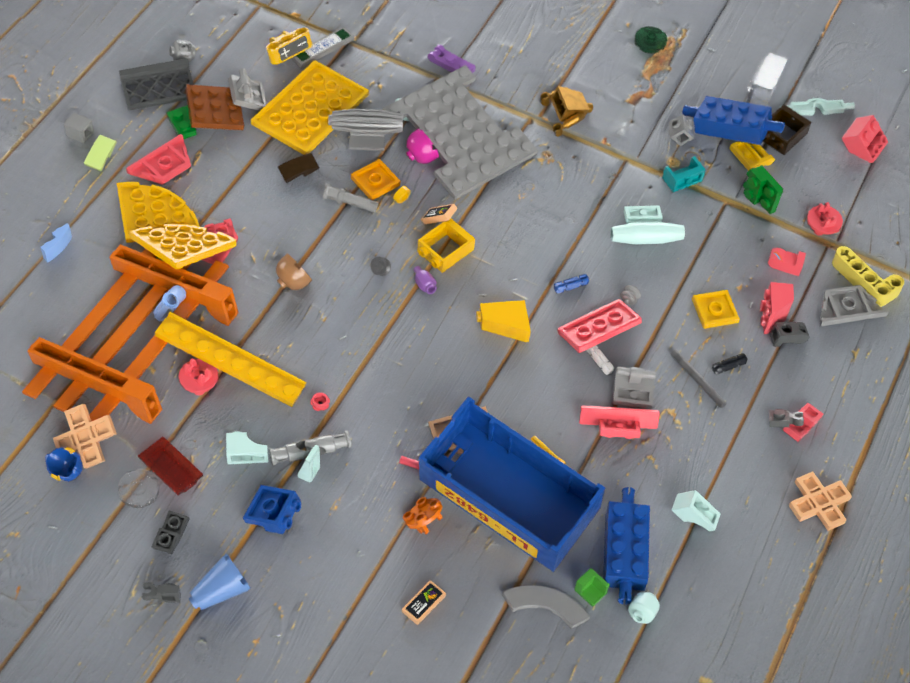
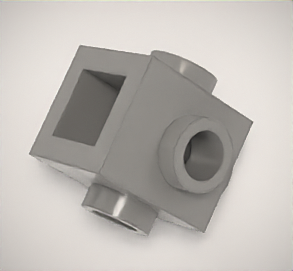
[669,114,695,146]

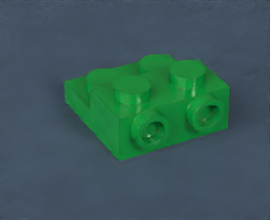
[743,165,784,214]

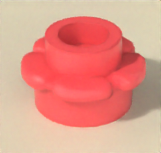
[310,392,330,411]

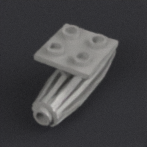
[328,109,403,151]

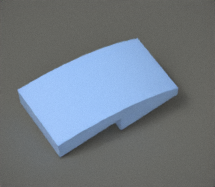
[41,223,72,263]

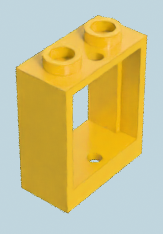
[417,218,475,273]

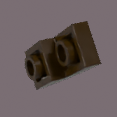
[278,153,320,183]

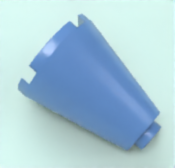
[188,554,251,610]

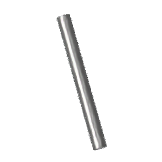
[671,349,727,408]

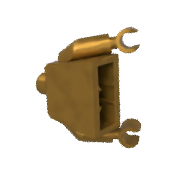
[540,86,593,137]

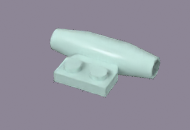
[610,205,685,245]

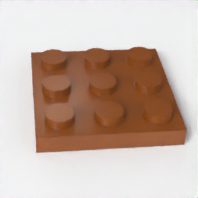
[185,84,244,130]

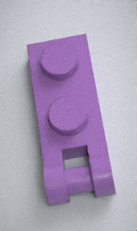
[428,44,476,73]

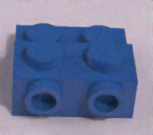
[243,485,301,534]

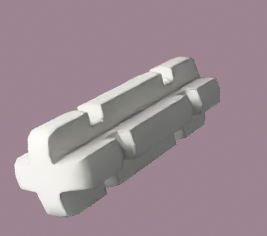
[586,345,614,375]

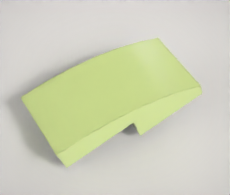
[84,135,117,172]

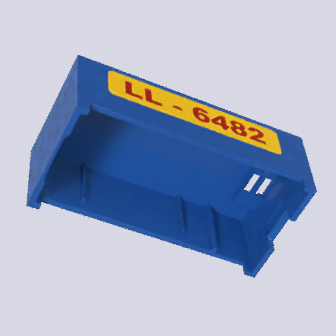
[419,396,605,572]

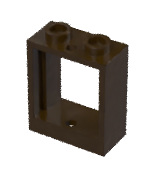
[763,104,812,155]

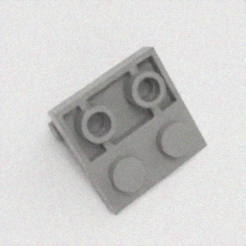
[228,68,267,111]
[613,367,656,409]

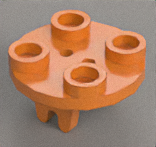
[402,497,443,535]

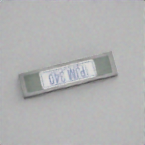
[291,26,354,69]

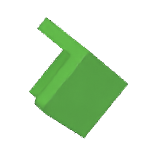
[574,568,609,606]

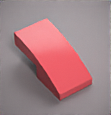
[783,403,824,442]

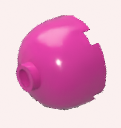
[406,128,439,164]

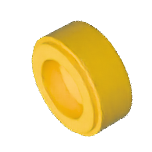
[393,186,411,204]

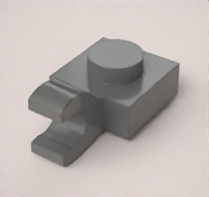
[142,582,181,603]

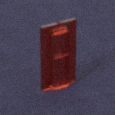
[138,436,203,496]

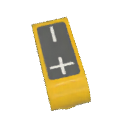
[266,28,313,65]

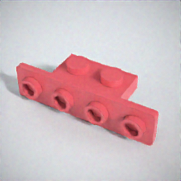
[579,405,660,439]

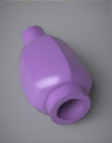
[413,266,437,294]

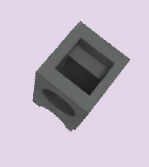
[770,322,810,347]

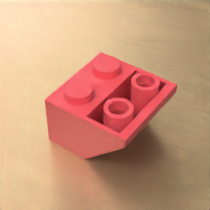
[841,115,888,163]
[760,282,794,334]

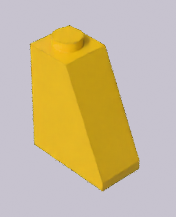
[476,300,531,342]

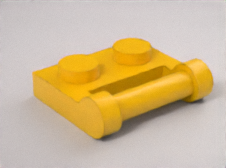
[729,141,775,171]

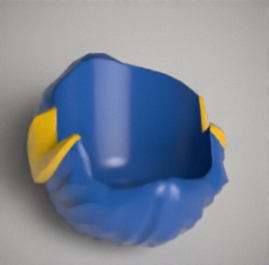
[45,447,83,481]

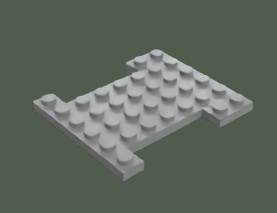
[383,65,538,200]

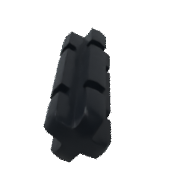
[712,353,748,375]

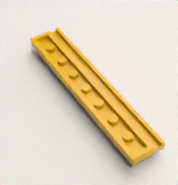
[155,312,306,407]

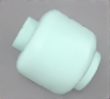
[628,592,660,624]

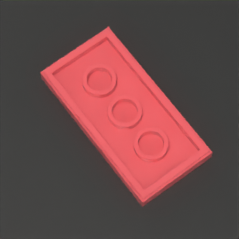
[558,299,642,353]

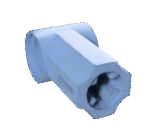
[153,285,186,322]

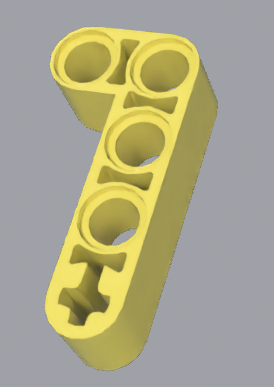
[832,246,905,307]

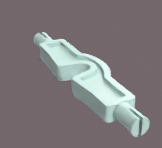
[780,98,855,116]

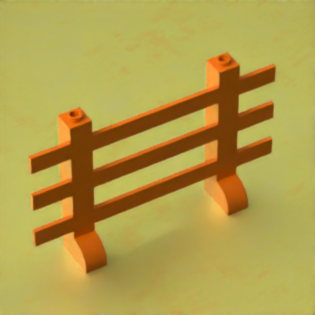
[22,244,239,424]

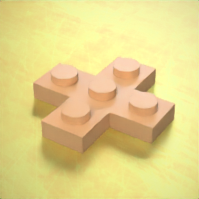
[53,404,117,469]
[789,472,852,531]

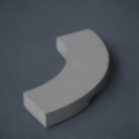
[502,585,590,629]

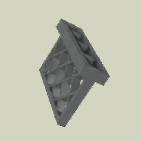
[119,58,194,111]

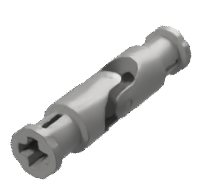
[269,431,352,466]

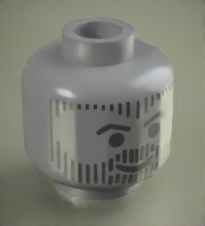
[169,40,196,62]

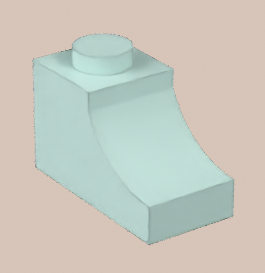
[226,431,268,464]
[672,490,720,531]

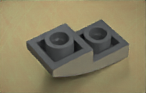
[152,510,190,554]

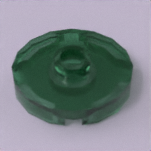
[634,26,668,54]

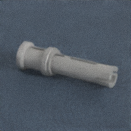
[323,184,378,213]

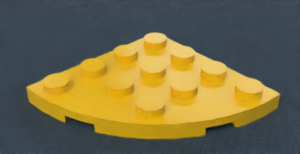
[117,182,200,243]
[130,224,236,269]

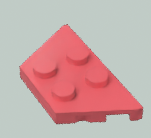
[126,134,191,185]

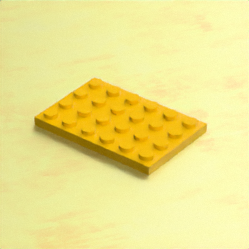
[251,60,369,155]

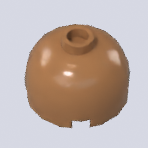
[276,253,312,290]

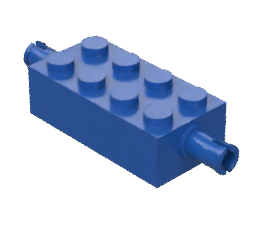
[682,96,784,145]
[603,487,650,605]

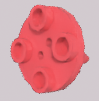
[807,202,843,236]
[179,358,219,396]

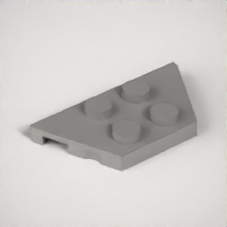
[820,285,889,326]

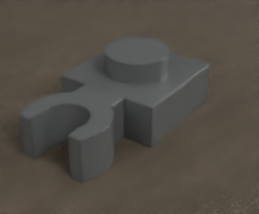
[769,409,804,427]

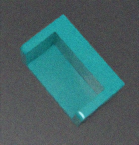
[662,156,706,192]

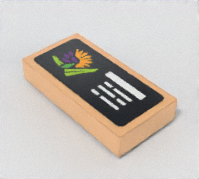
[421,204,458,224]
[402,580,446,625]

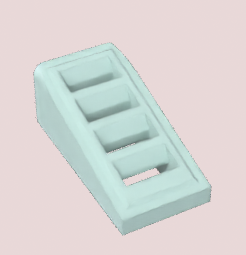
[297,445,320,482]

